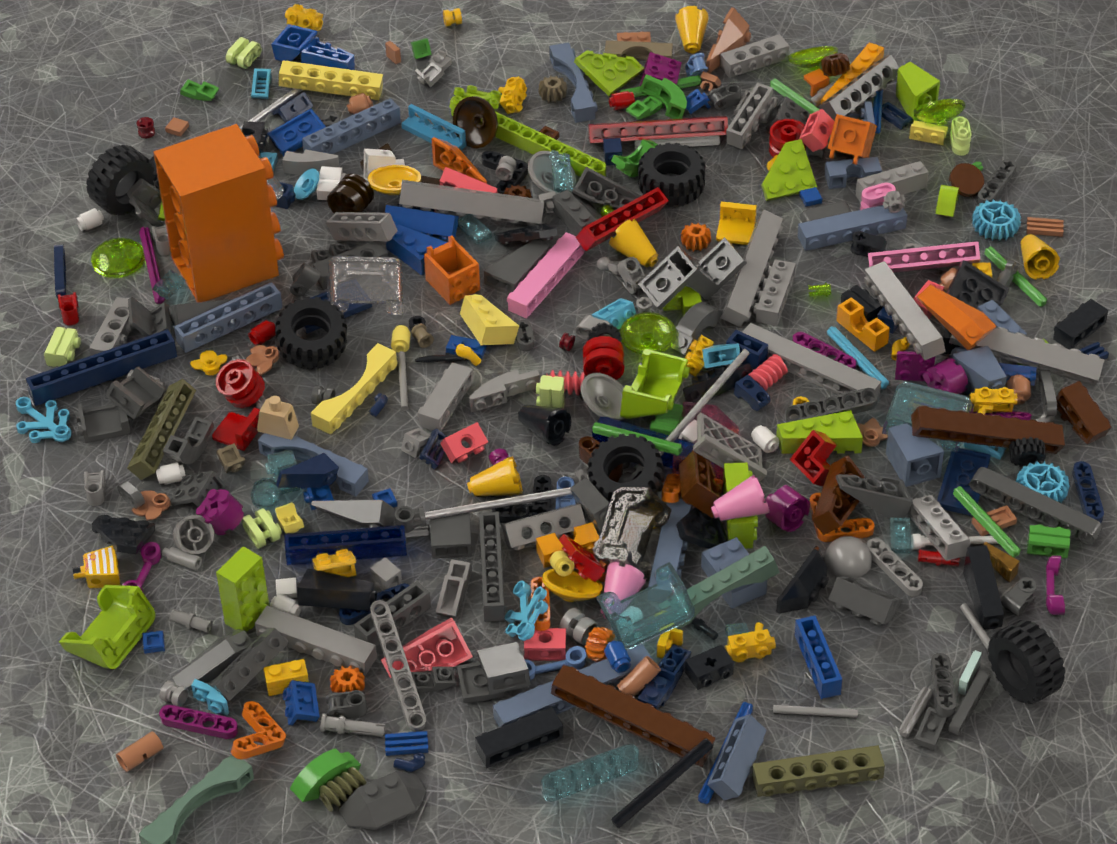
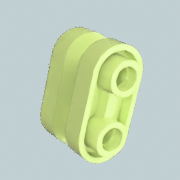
[226,37,262,69]
[950,116,971,156]
[241,508,282,549]

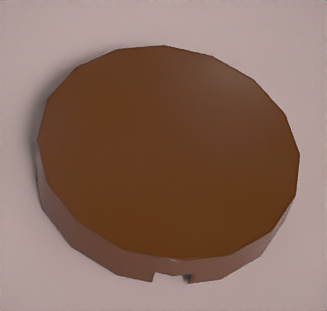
[949,163,985,197]

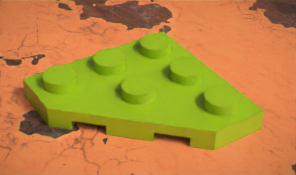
[574,50,644,96]
[761,139,817,201]

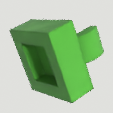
[411,38,432,59]

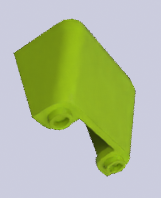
[620,349,690,419]
[59,585,156,669]

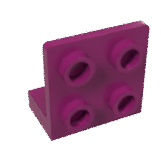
[640,52,682,86]
[895,351,936,381]

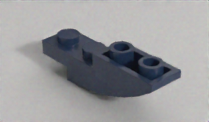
[637,645,692,710]

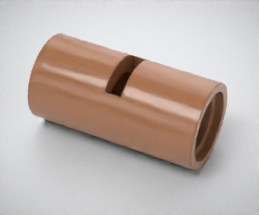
[617,656,661,697]
[116,731,163,772]

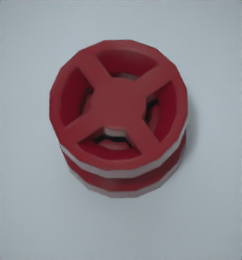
[136,117,155,139]

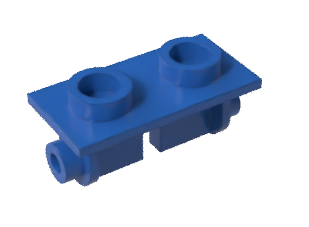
[999,363,1037,386]

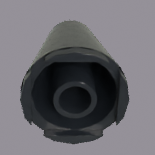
[518,404,572,446]

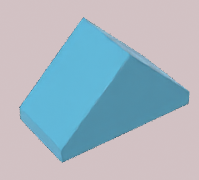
[702,343,740,368]

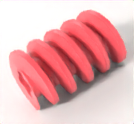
[748,354,788,391]
[546,370,585,396]

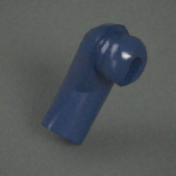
[368,393,388,417]
[393,753,425,772]

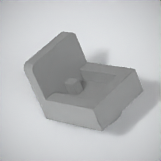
[415,61,445,87]

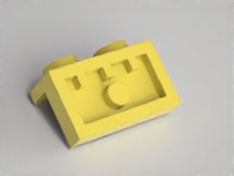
[909,120,948,145]

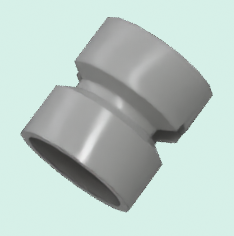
[559,608,598,645]

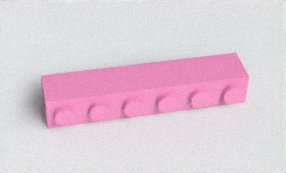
[507,232,585,319]
[868,241,980,272]

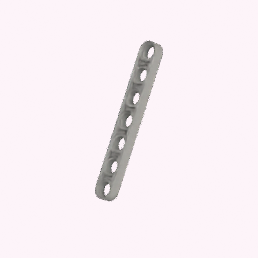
[370,600,426,732]

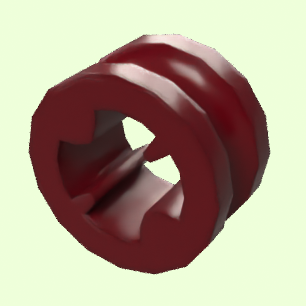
[559,332,575,351]

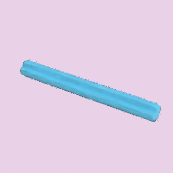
[827,326,889,389]

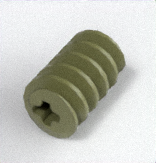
[319,767,367,812]

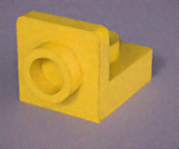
[657,626,683,659]

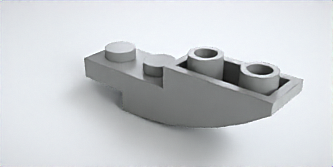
[469,370,540,413]

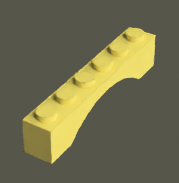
[311,343,398,435]

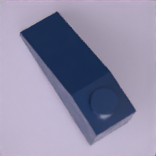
[276,453,339,488]

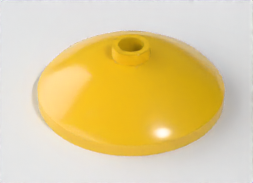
[368,165,421,196]
[542,569,603,602]

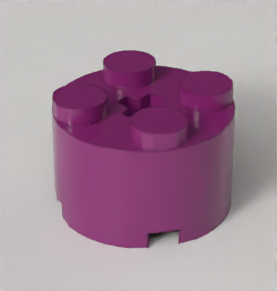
[923,358,968,402]
[765,485,810,532]
[196,489,244,535]

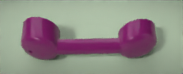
[122,542,162,593]
[1046,555,1065,615]

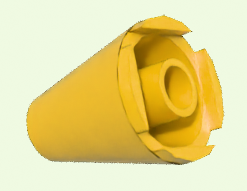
[675,6,709,54]
[609,219,658,268]
[1020,234,1060,280]
[467,456,523,497]

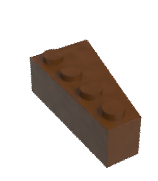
[812,455,865,535]

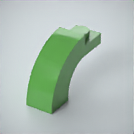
[640,74,687,119]
[611,139,658,177]
[290,748,361,802]

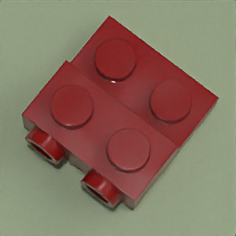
[559,534,605,582]

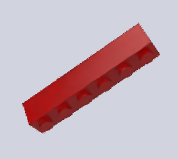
[575,187,669,251]

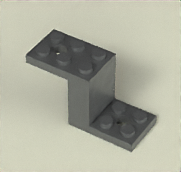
[638,237,747,310]

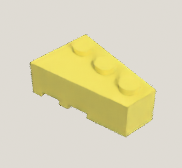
[460,294,519,345]

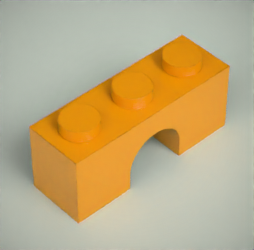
[836,297,890,352]
[536,522,600,568]

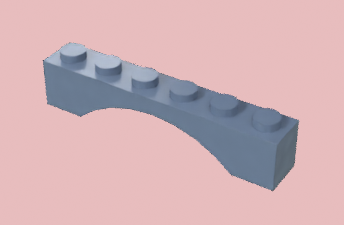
[549,42,598,123]
[258,433,369,497]

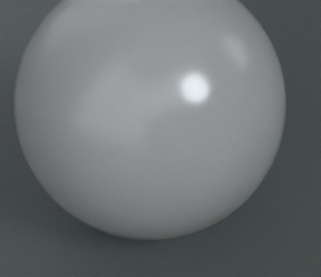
[824,536,872,578]

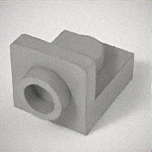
[401,428,431,458]

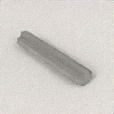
[898,687,933,738]

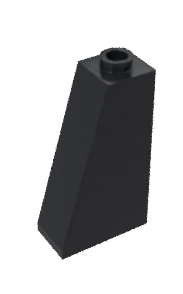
[963,545,1004,630]
[297,568,377,610]

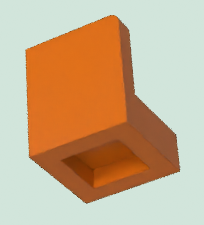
[804,68,830,97]

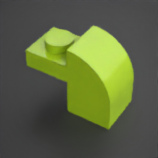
[935,185,959,217]
[663,286,702,316]

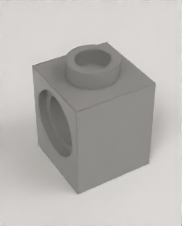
[370,557,402,591]

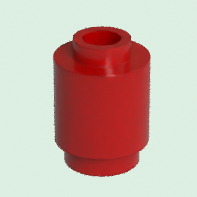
[609,91,635,111]
[248,320,276,346]

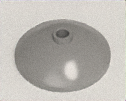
[528,151,576,194]
[581,373,625,421]

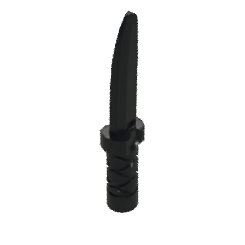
[415,353,468,363]
[691,617,718,640]

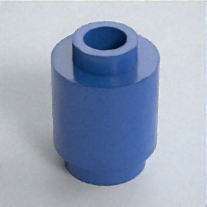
[604,641,631,673]

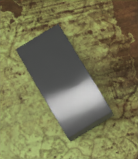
[311,243,350,263]
[411,667,456,693]

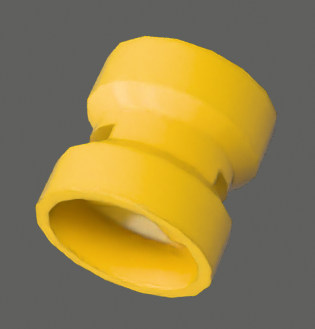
[443,8,462,27]

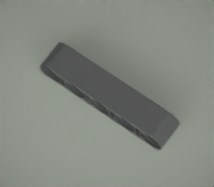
[785,388,878,423]

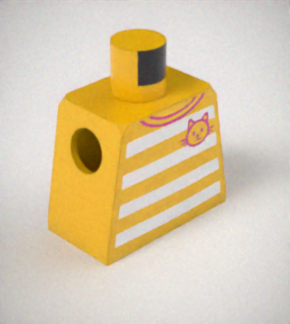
[72,546,120,588]

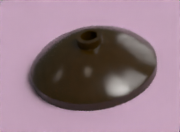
[453,96,498,148]

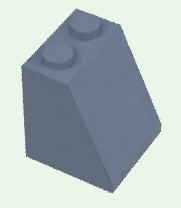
[952,346,1007,396]
[886,423,944,487]

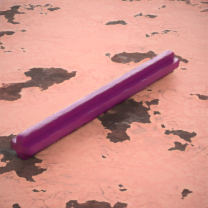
[139,227,166,304]

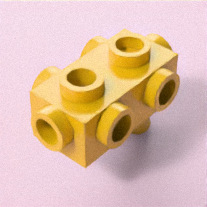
[285,4,323,31]
[498,76,527,114]
[685,335,714,376]
[970,387,1017,415]
[724,622,776,663]

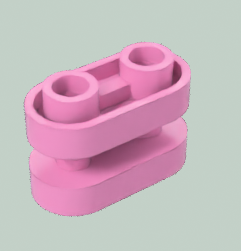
[860,183,896,210]

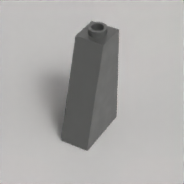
[484,239,550,295]

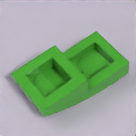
[180,79,219,101]
[626,95,663,120]

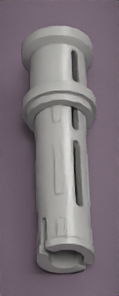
[320,713,386,738]

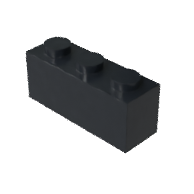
[1053,299,1108,350]

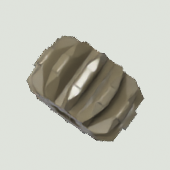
[538,75,567,103]

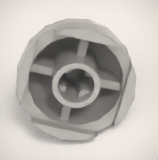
[173,515,214,555]

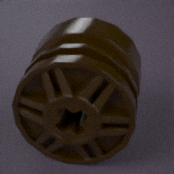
[327,173,374,214]

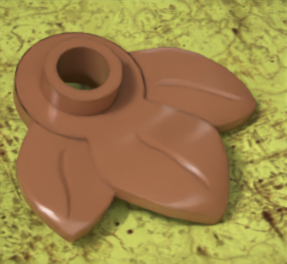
[246,345,279,375]
[857,418,892,447]
[132,491,171,521]

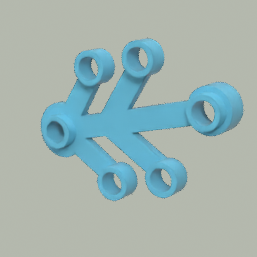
[16,397,72,443]
[505,580,548,641]

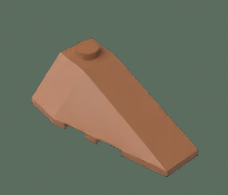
[706,7,751,73]

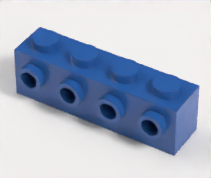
[385,205,459,240]

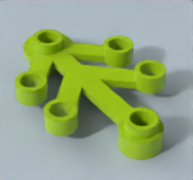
[449,85,502,110]

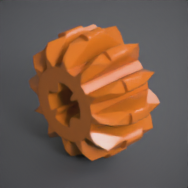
[681,222,711,252]
[585,627,615,662]
[330,665,365,693]

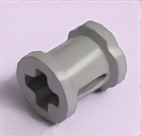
[636,297,653,322]

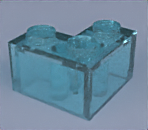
[265,450,301,495]

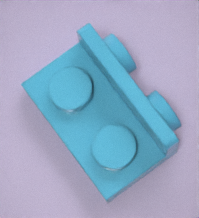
[592,298,638,329]

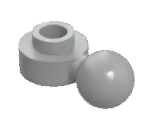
[597,257,627,275]

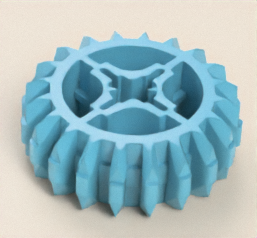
[972,199,1021,241]
[1016,461,1070,503]

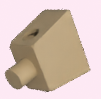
[257,396,299,440]

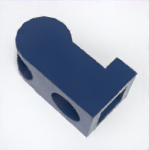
[734,375,771,411]

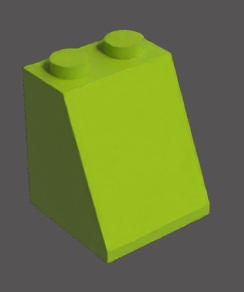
[896,62,940,122]

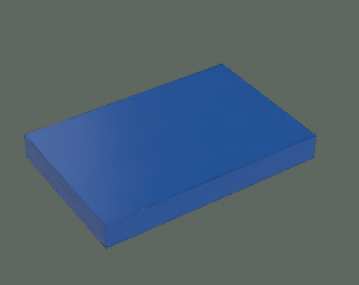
[268,108,326,157]

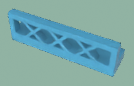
[401,104,466,150]

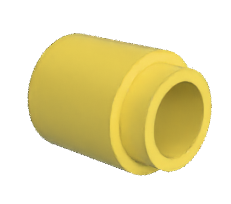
[391,325,411,352]
[550,551,574,576]

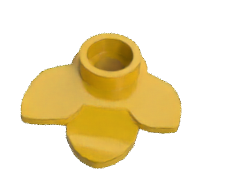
[190,350,227,375]

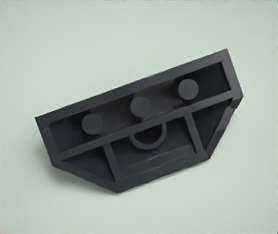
[776,546,829,614]

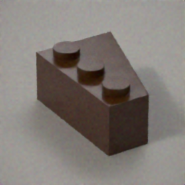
[1056,380,1112,444]
[679,450,722,518]

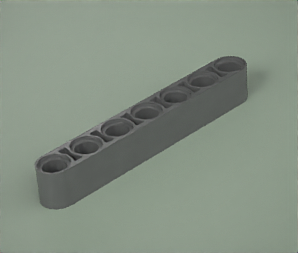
[969,467,1102,545]

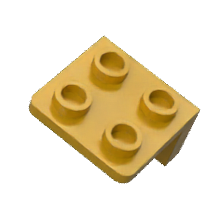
[716,201,757,245]
[312,549,356,577]

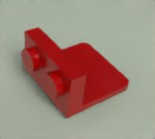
[212,408,260,451]

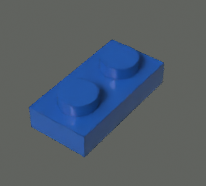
[446,335,487,360]

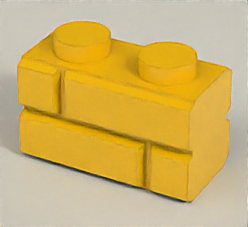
[263,659,309,696]

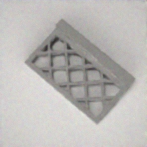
[693,412,767,482]

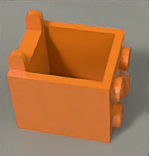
[828,114,877,165]
[424,235,480,305]

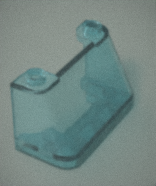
[882,381,972,452]
[596,562,695,649]

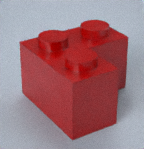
[790,430,837,487]

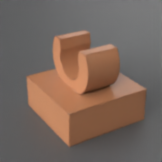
[700,71,721,92]

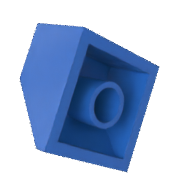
[271,24,317,61]

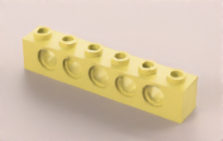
[279,60,383,100]

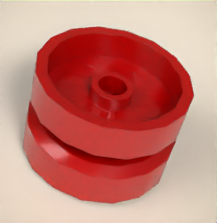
[769,119,806,157]
[583,336,625,380]
[216,359,265,408]

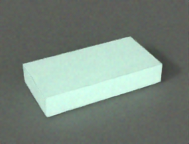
[958,650,982,695]

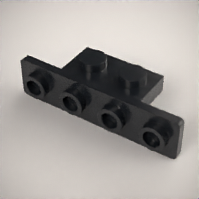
[683,363,752,406]

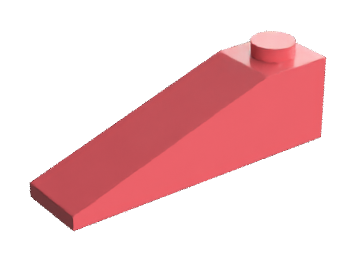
[381,618,473,678]

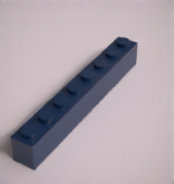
[25,329,177,406]

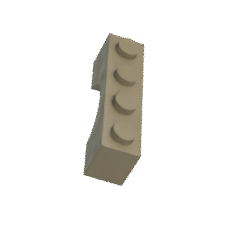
[604,40,673,61]

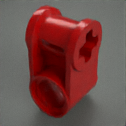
[57,292,79,325]

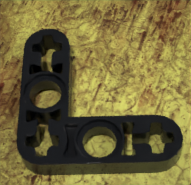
[481,151,528,194]
[492,475,552,524]

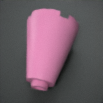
[711,475,769,521]
[601,562,646,621]

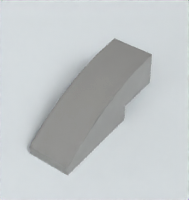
[282,149,340,175]
[436,559,473,617]

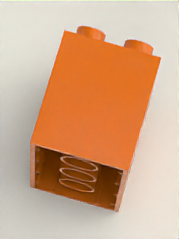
[153,124,284,302]

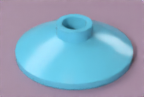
[294,168,319,200]

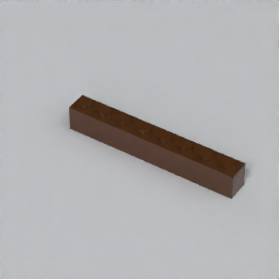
[911,406,1065,454]
[551,664,715,767]

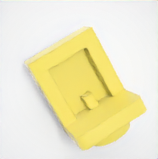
[275,502,304,533]

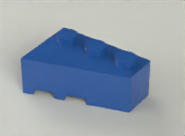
[301,36,355,70]
[386,224,447,275]

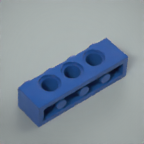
[794,616,842,699]

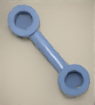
[525,646,586,680]

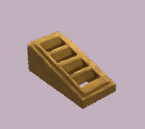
[983,542,1020,582]

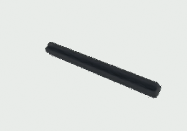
[611,738,713,828]

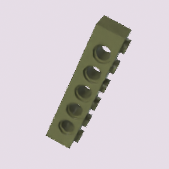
[127,379,196,480]
[752,745,885,797]

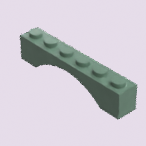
[658,546,780,629]
[139,755,254,844]

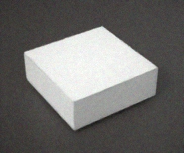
[276,577,297,598]

